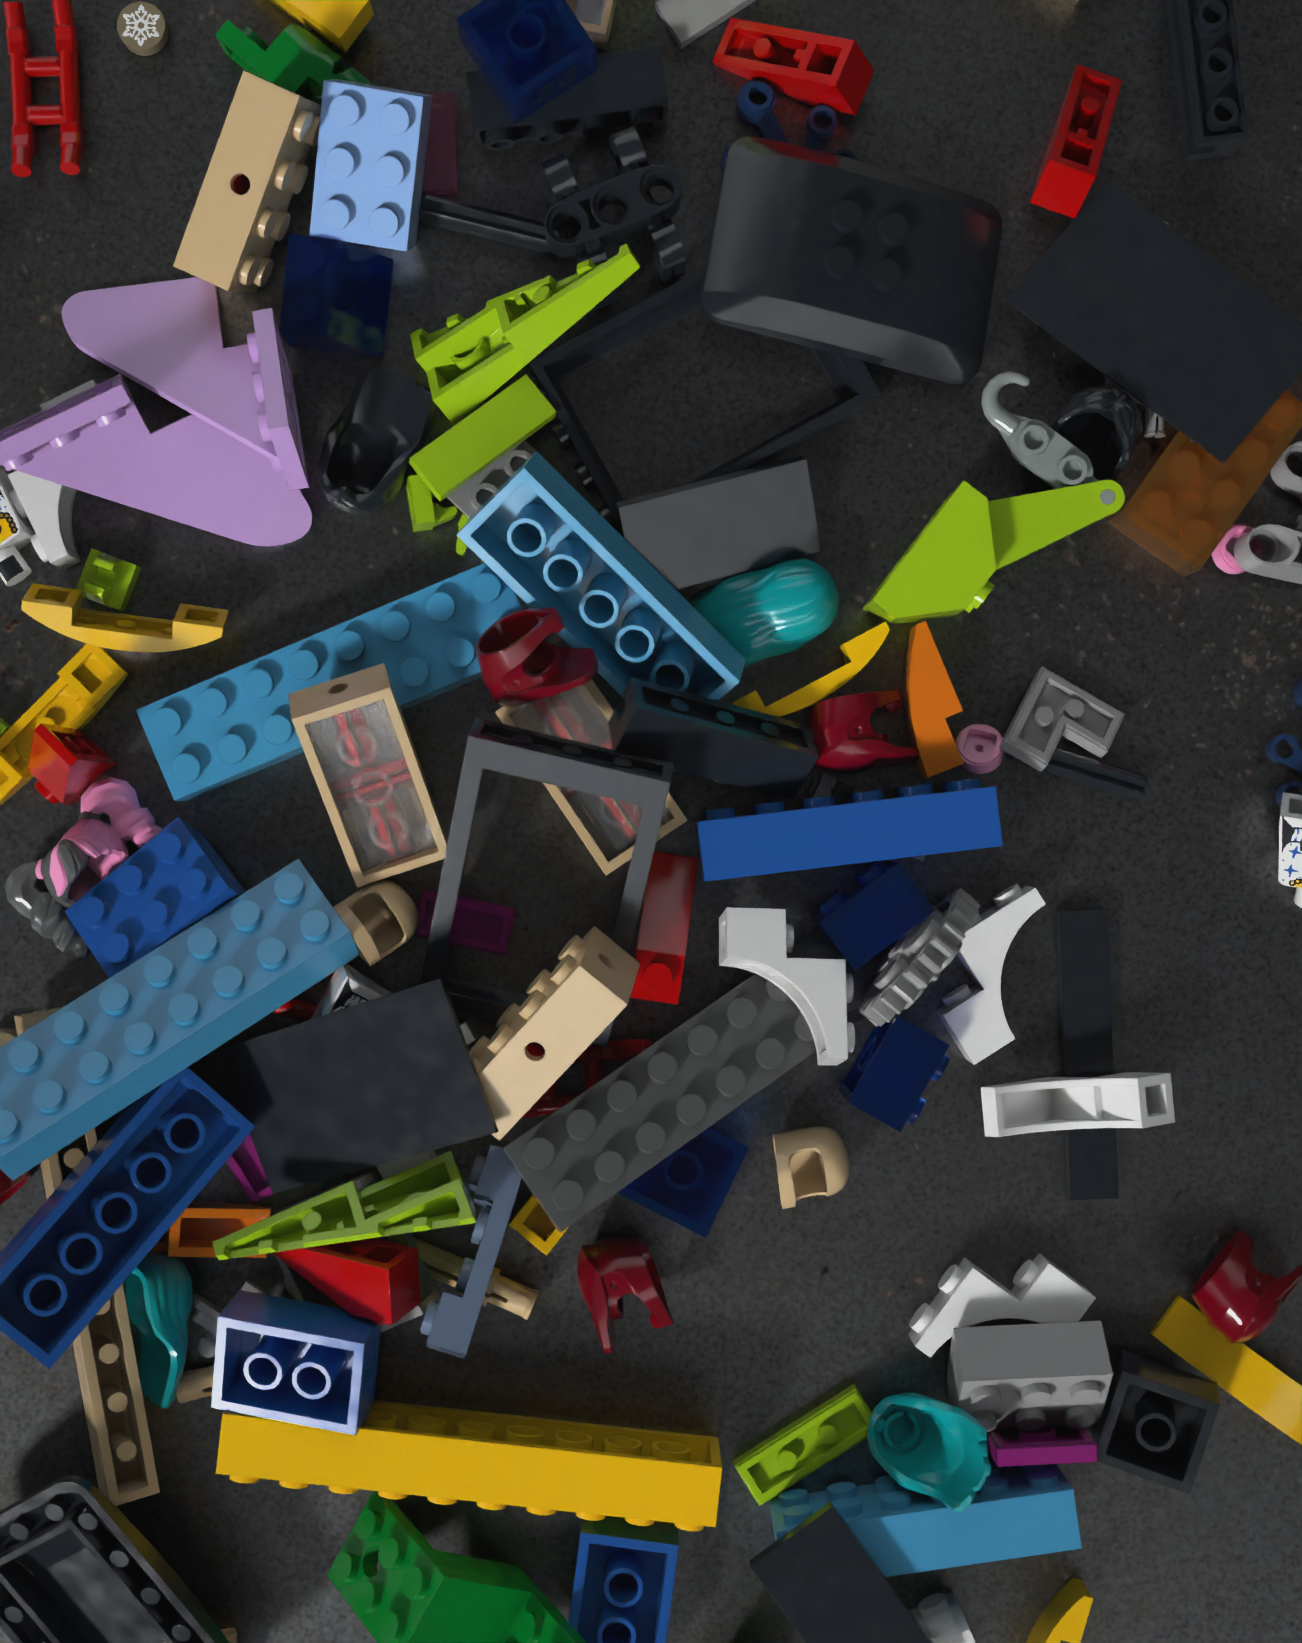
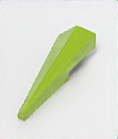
[410,244,640,426]
[212,1150,476,1260]

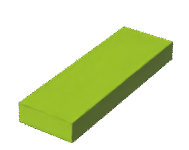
[409,374,557,502]
[733,1384,872,1506]

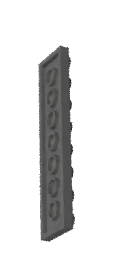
[503,927,868,1233]

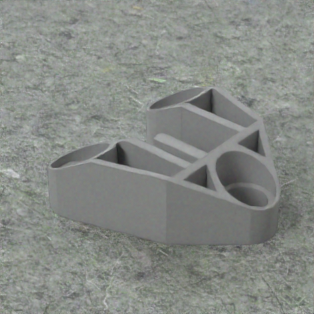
[1234,441,1302,584]

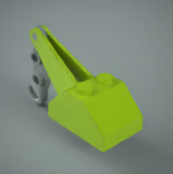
[862,371,1125,625]

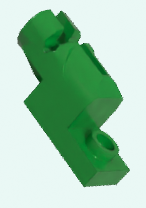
[215,20,373,105]

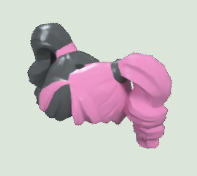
[5,777,162,957]

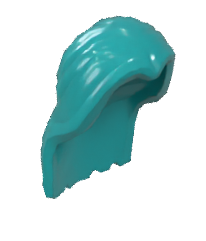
[688,559,840,667]
[123,1252,193,1409]
[867,1393,991,1513]

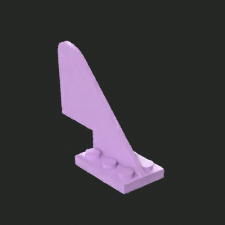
[62,277,309,491]
[0,374,312,546]

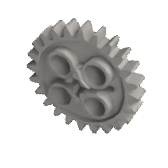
[858,888,981,1027]

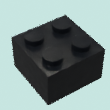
[1093,1350,1220,1494]

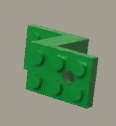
[326,1491,587,1643]

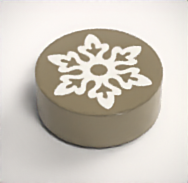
[117,1,169,56]

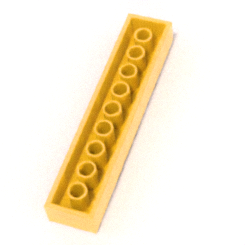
[216,1400,722,1531]

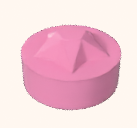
[1211,524,1263,574]
[956,724,1004,774]

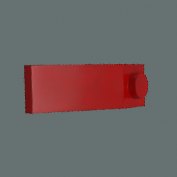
[712,18,874,115]
[1030,64,1122,218]
[28,723,116,805]
[630,851,698,1005]
[273,1238,421,1325]

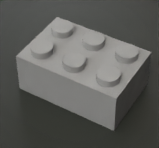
[946,1321,1113,1433]

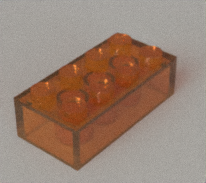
[1107,391,1302,577]

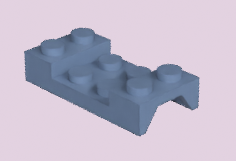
[420,1145,522,1358]

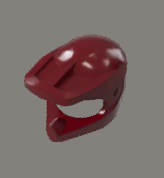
[475,607,598,706]
[809,689,919,774]
[1191,1230,1302,1343]
[576,1237,674,1354]

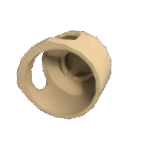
[333,879,419,967]
[773,1126,849,1209]

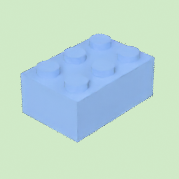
[310,79,432,252]

